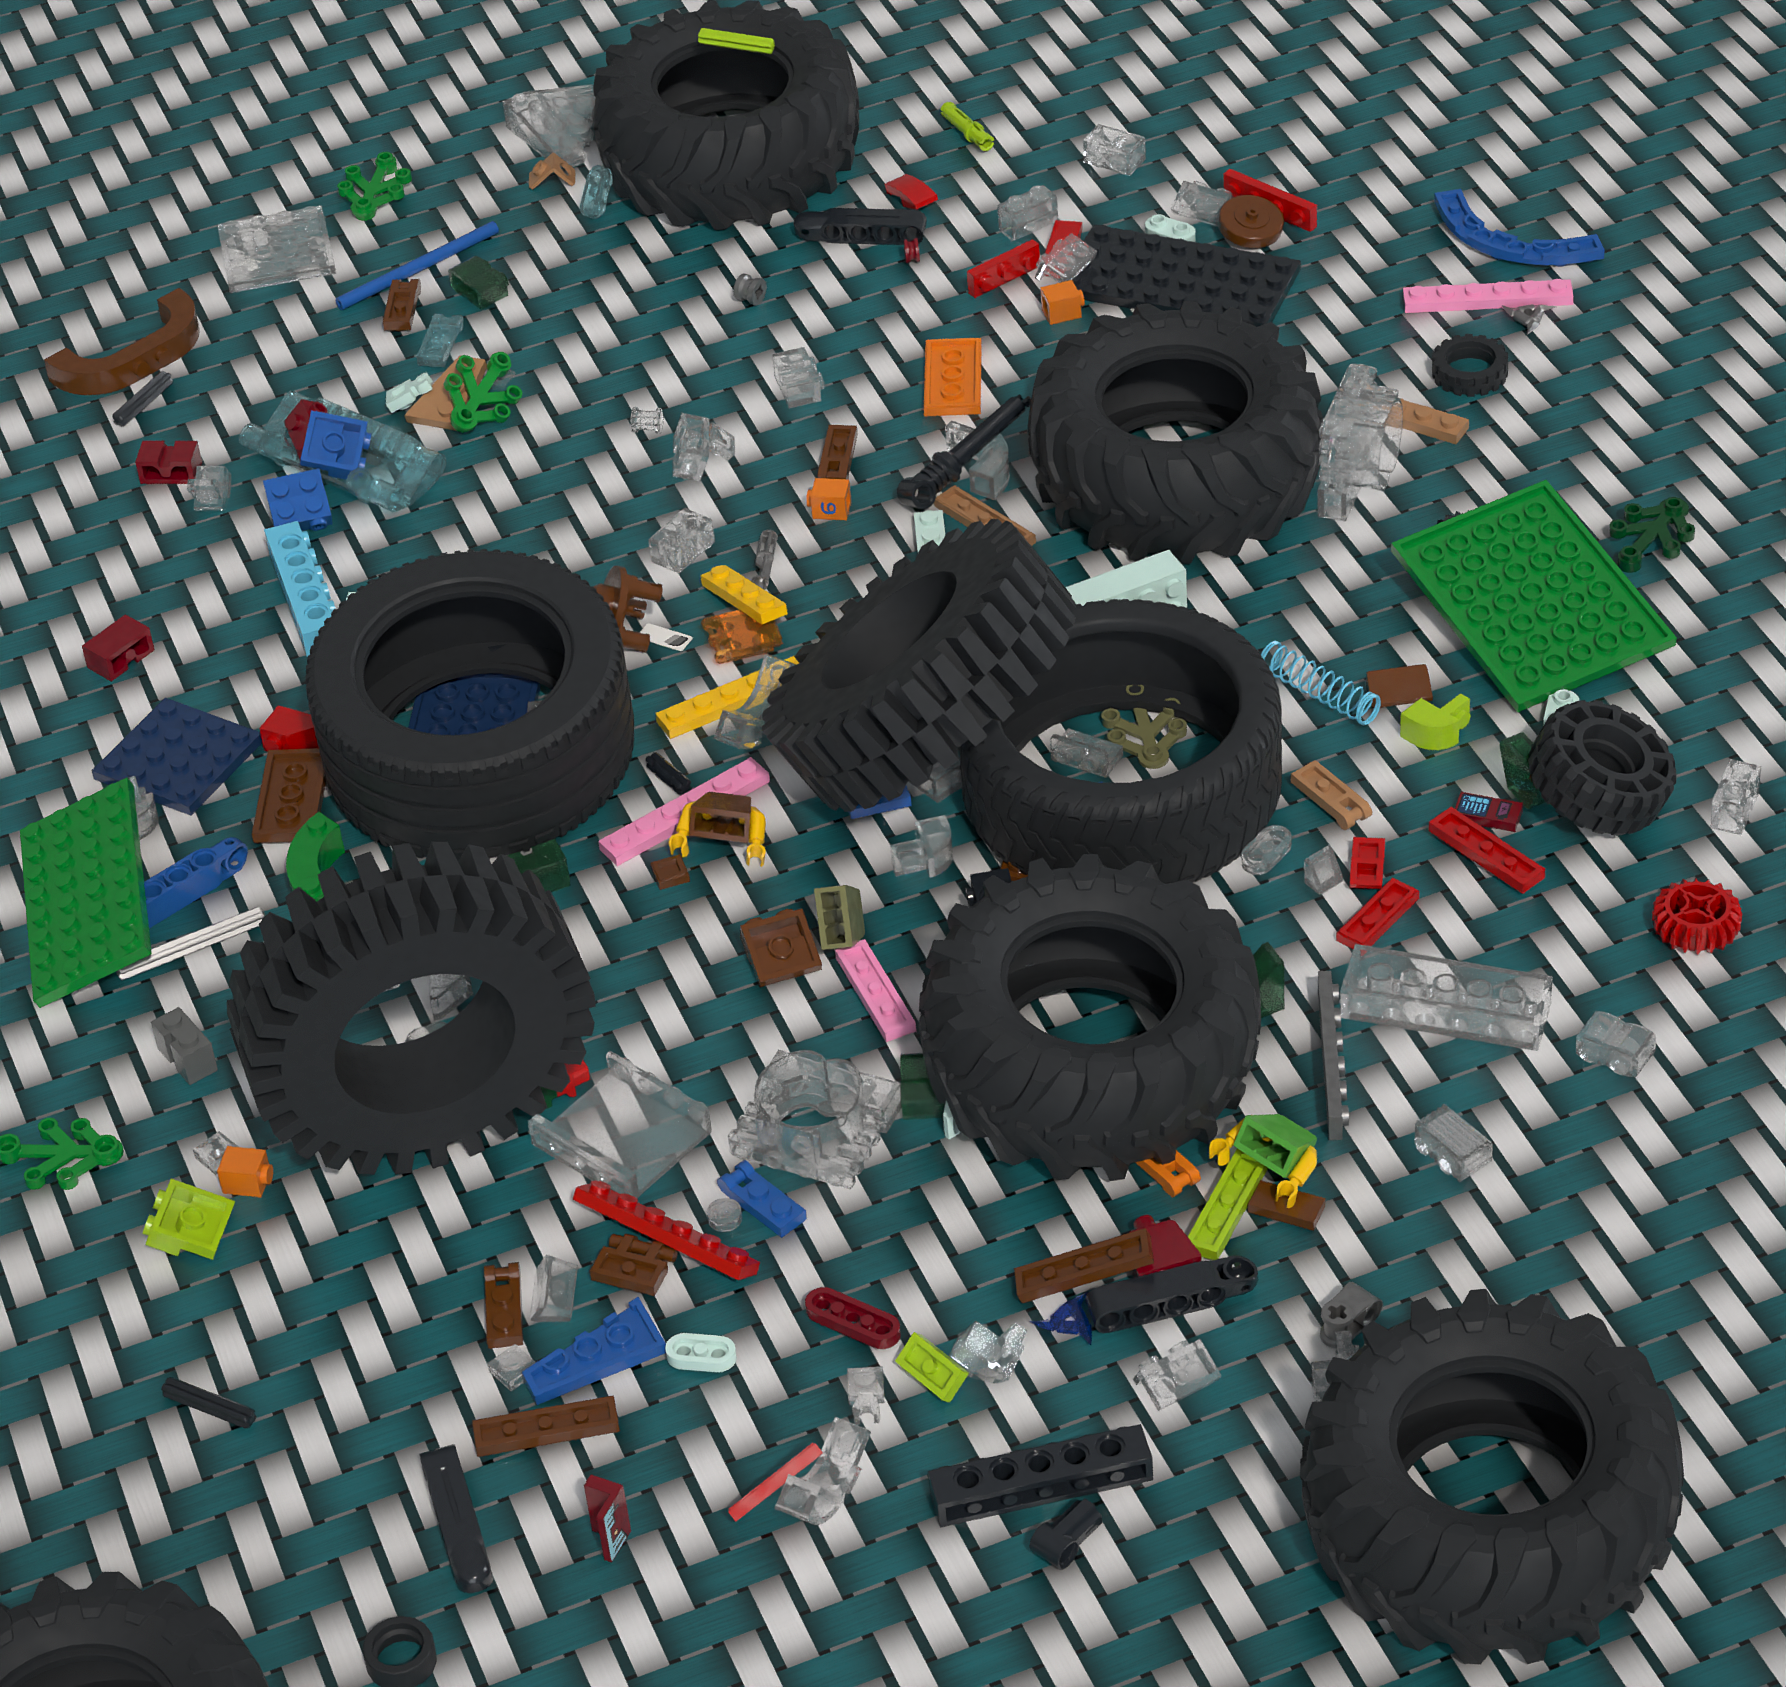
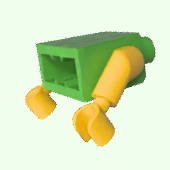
[1209,1114,1317,1208]

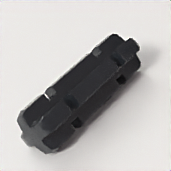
[645,752,692,795]

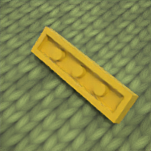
[701,565,788,624]

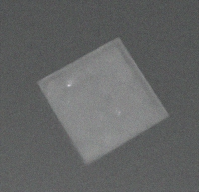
[217,205,336,293]

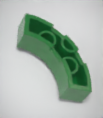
[286,812,345,901]

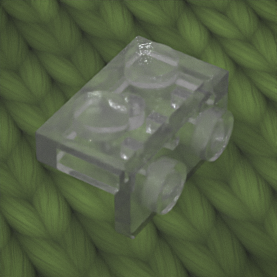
[1171,181,1233,226]
[1035,233,1097,283]

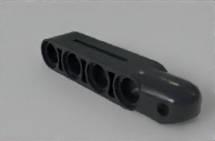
[794,208,927,245]
[1085,1255,1258,1333]
[419,1444,493,1593]

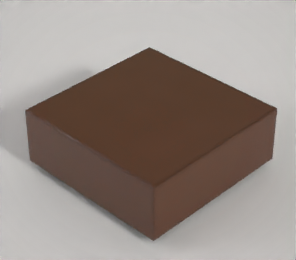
[650,854,690,890]

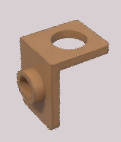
[529,152,575,190]

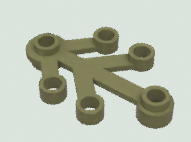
[1101,685,1187,769]

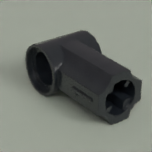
[1029,1498,1102,1570]

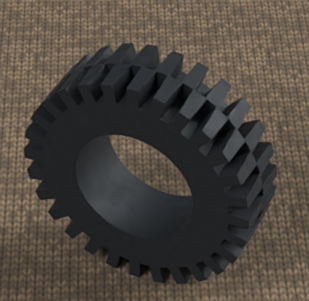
[762,519,1076,812]
[227,841,596,1175]

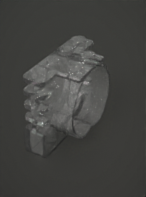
[1318,364,1403,521]
[728,1049,903,1189]

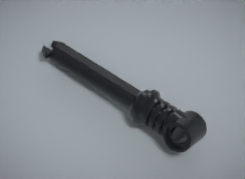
[897,394,1031,509]

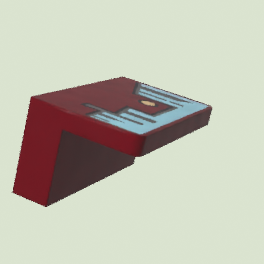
[584,1475,631,1563]

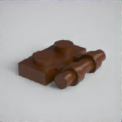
[590,1233,678,1296]

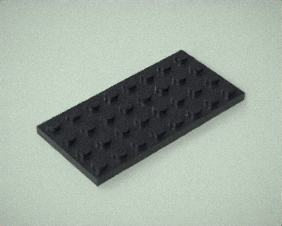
[1059,225,1301,327]

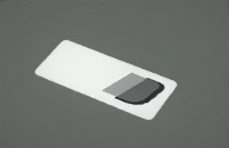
[640,623,693,651]

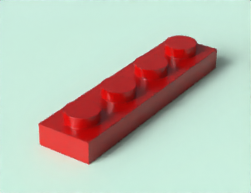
[1223,169,1317,232]
[1429,807,1545,894]

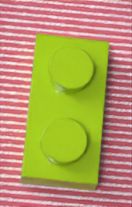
[895,1332,969,1403]

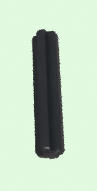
[112,371,173,427]
[161,1377,256,1429]

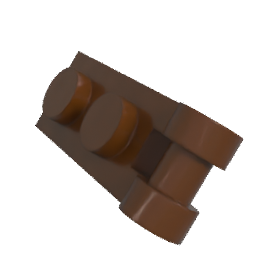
[383,279,421,331]
[818,425,858,480]
[484,1262,523,1349]

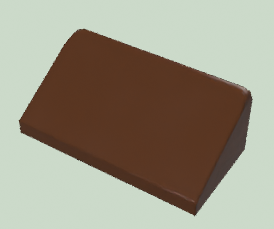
[1366,664,1433,708]

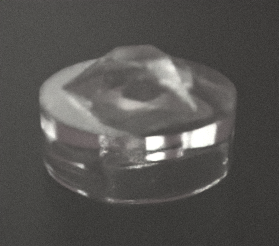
[707,1198,742,1232]

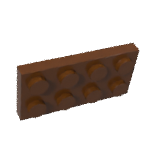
[252,748,326,843]

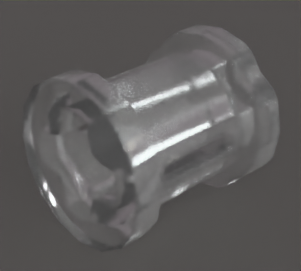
[631,407,664,434]

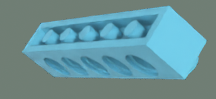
[264,521,336,657]

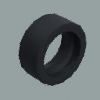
[363,1616,437,1687]

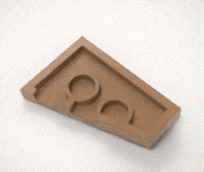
[404,355,487,431]

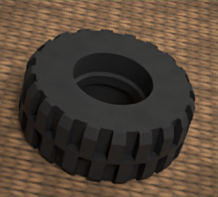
[1528,700,1677,836]

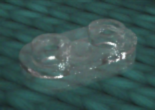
[1241,825,1292,875]

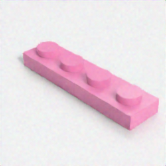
[835,939,917,1042]

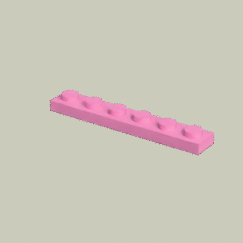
[1403,279,1573,313]
[598,757,770,866]

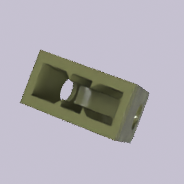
[814,885,865,950]

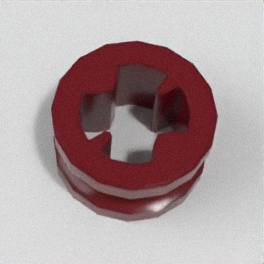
[903,238,920,264]

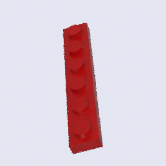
[573,1180,760,1280]

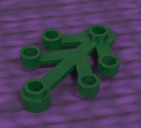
[1609,497,1695,573]

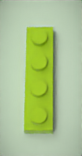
[1188,1148,1268,1260]

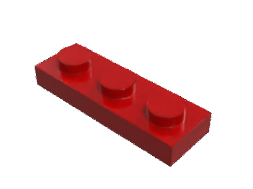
[967,239,1040,298]

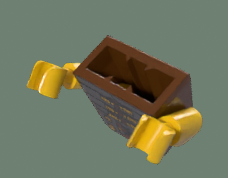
[669,792,766,867]

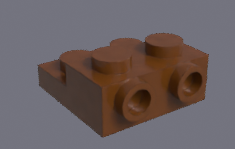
[740,908,822,987]

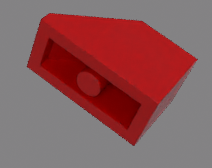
[259,705,319,752]

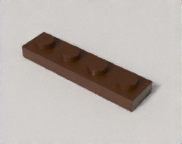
[1014,1228,1154,1303]
[472,1395,620,1457]

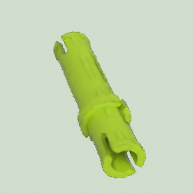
[940,102,994,151]

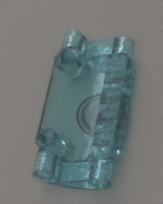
[239,391,446,512]

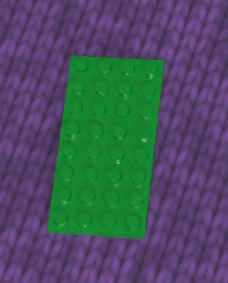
[20,777,152,1008]

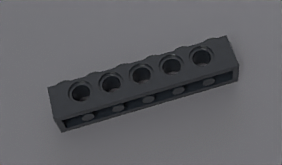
[928,1424,1153,1528]

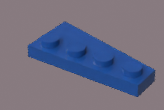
[522,1297,666,1405]

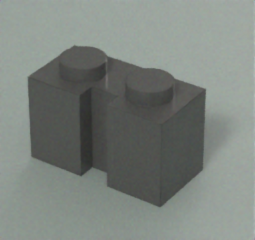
[151,1007,218,1085]

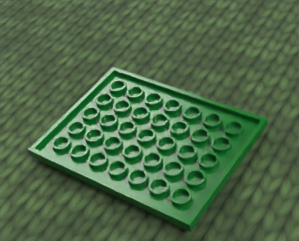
[1391,480,1677,713]

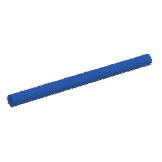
[335,221,499,310]

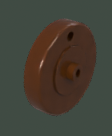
[1218,195,1284,248]

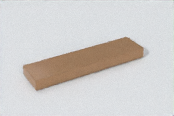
[934,485,1036,546]

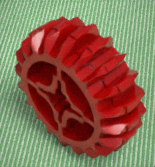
[1652,878,1742,955]

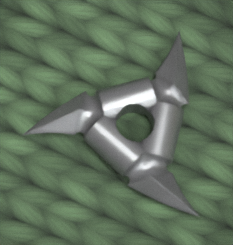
[1502,304,1557,335]

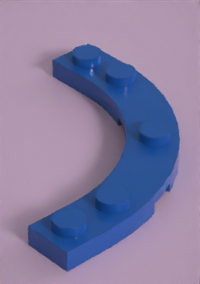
[1434,189,1605,267]

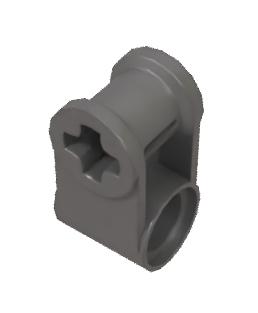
[1320,1282,1383,1348]

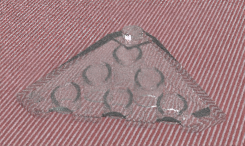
[503,84,595,172]

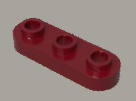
[805,1287,901,1349]

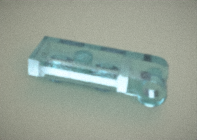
[416,314,463,367]

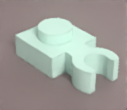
[386,372,433,413]

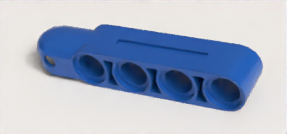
[144,837,248,928]

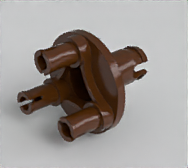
[593,565,663,653]

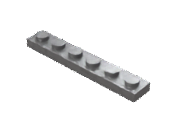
[1318,971,1349,1140]

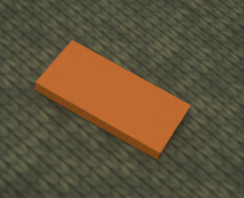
[924,338,982,416]

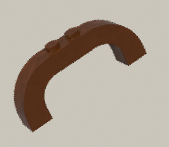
[44,288,200,395]

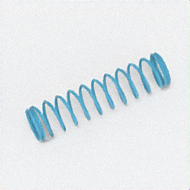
[1261,641,1381,726]

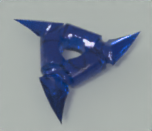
[1029,1292,1092,1345]

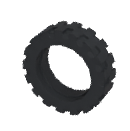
[1432,334,1508,397]

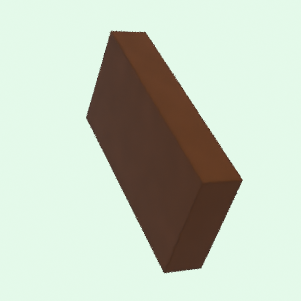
[1248,1180,1325,1231]

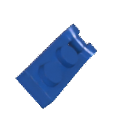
[717,1160,807,1238]

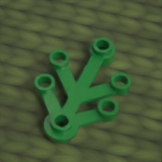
[337,152,412,221]
[443,352,522,433]
[0,1118,124,1190]

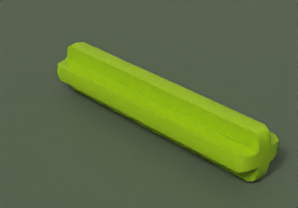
[698,28,775,54]

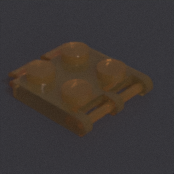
[701,610,783,664]

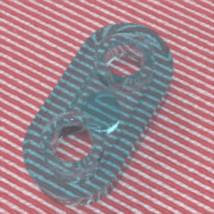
[580,165,612,219]

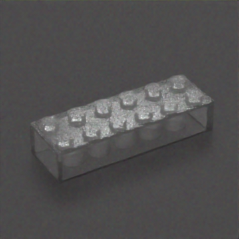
[1340,944,1553,1051]

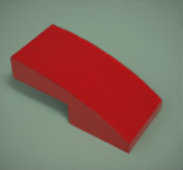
[884,174,938,210]
[1350,837,1385,889]

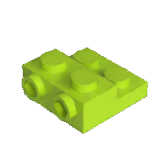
[142,1178,235,1260]

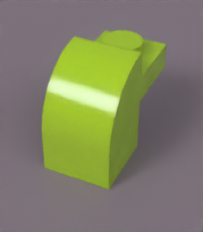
[1400,693,1471,750]

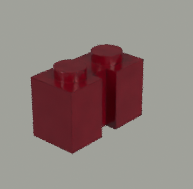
[135,441,202,484]
[82,614,155,682]

